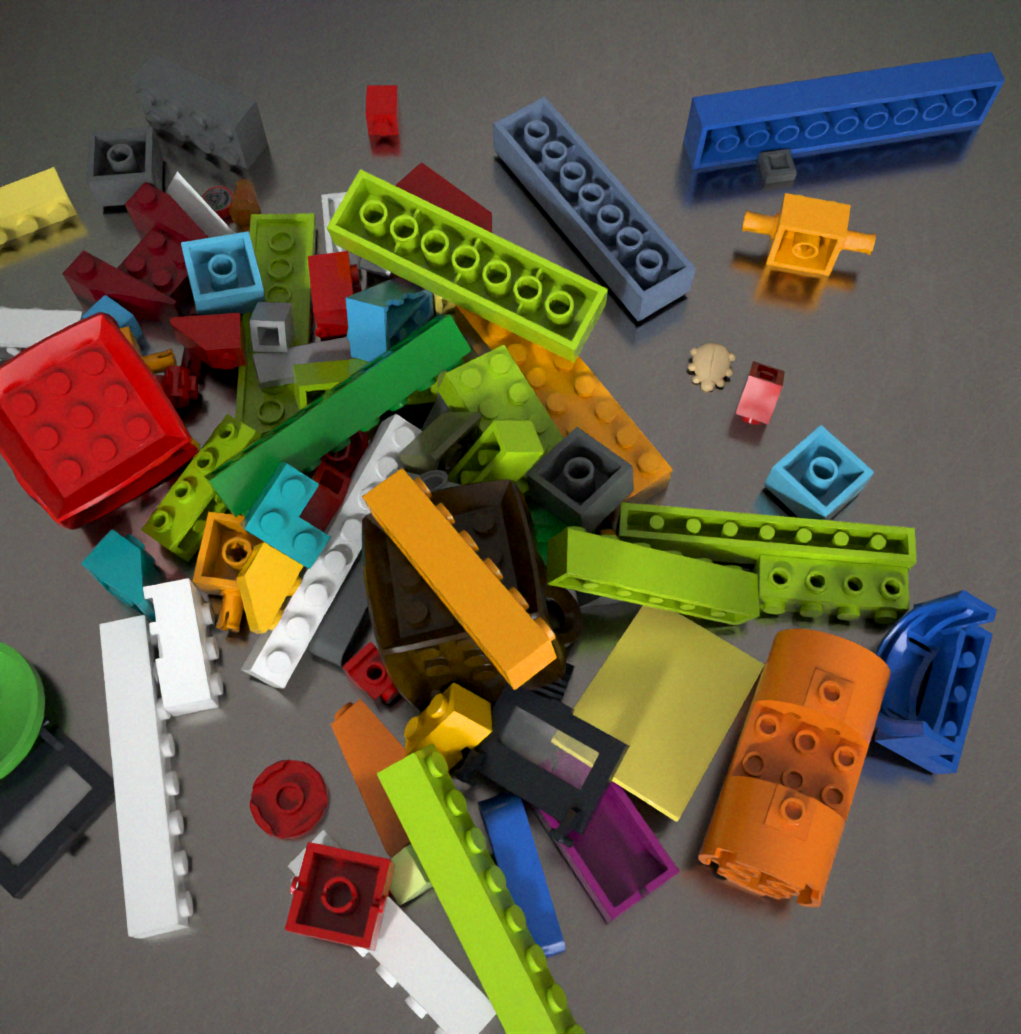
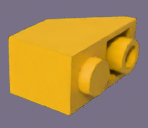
[236,542,303,634]

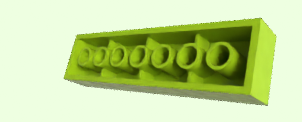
[326,169,608,363]

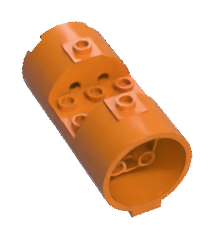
[698,629,891,907]

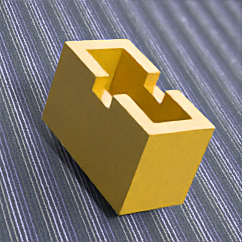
[404,683,492,771]

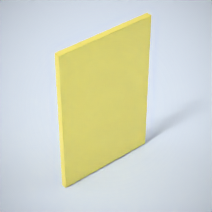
[552,605,765,822]

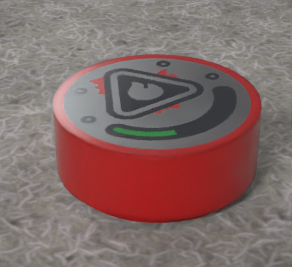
[202,187,235,219]

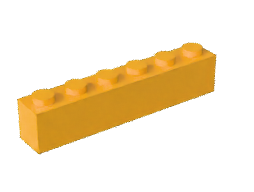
[362,468,557,690]

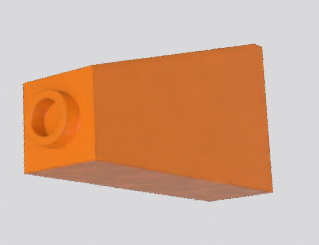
[330,699,411,859]

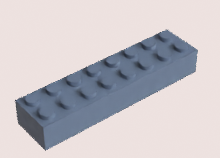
[493,96,696,321]

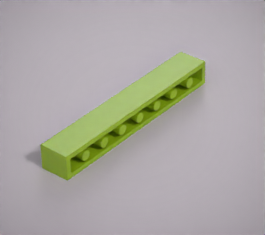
[616,502,917,571]
[376,744,585,1034]

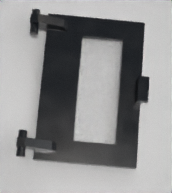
[453,682,630,848]
[0,717,115,899]

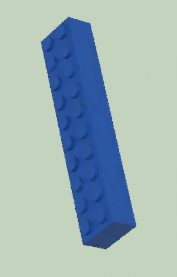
[684,52,1005,169]

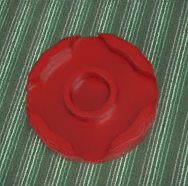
[250,759,329,840]

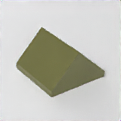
[398,412,482,475]

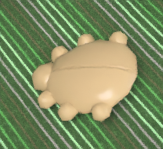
[688,342,736,392]

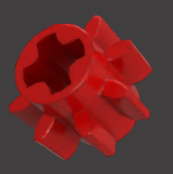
[156,366,198,408]

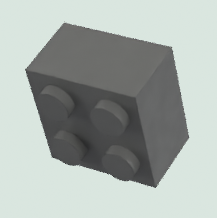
[86,127,163,207]
[526,427,634,533]

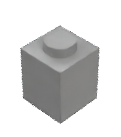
[249,302,295,352]

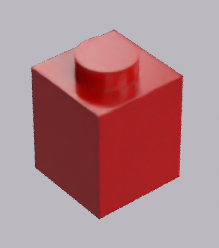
[365,85,400,136]

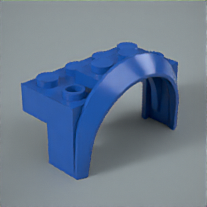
[874,590,997,774]

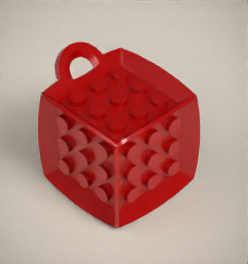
[0,312,201,530]

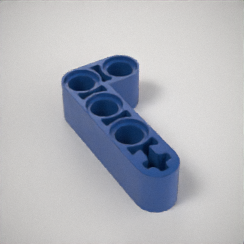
[477,791,566,958]

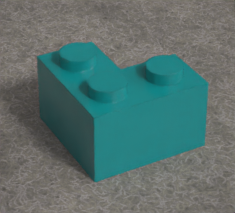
[240,462,331,569]

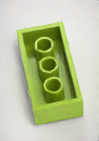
[437,345,564,498]

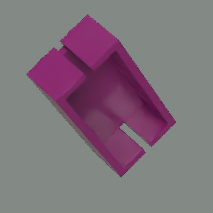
[529,749,680,923]

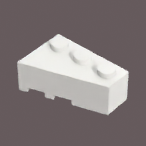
[143,578,223,717]

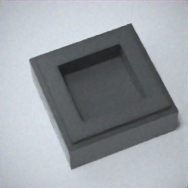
[758,149,797,184]

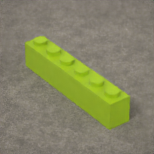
[547,526,760,626]

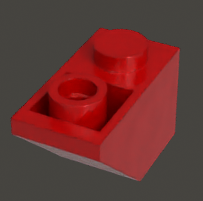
[299,460,351,532]

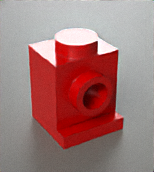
[342,641,400,708]

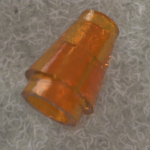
[229,179,261,226]

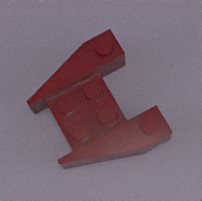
[62,182,209,324]

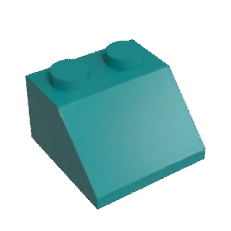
[81,529,161,622]

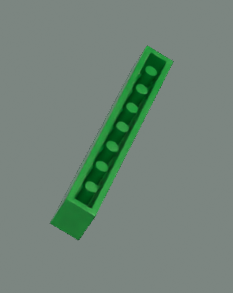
[204,314,472,517]

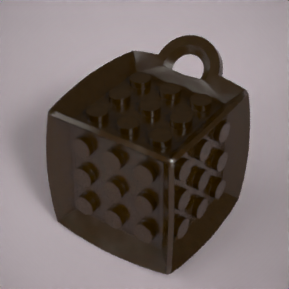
[362,478,583,712]

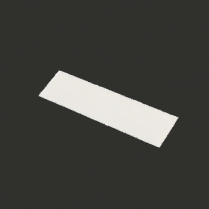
[165,171,235,238]

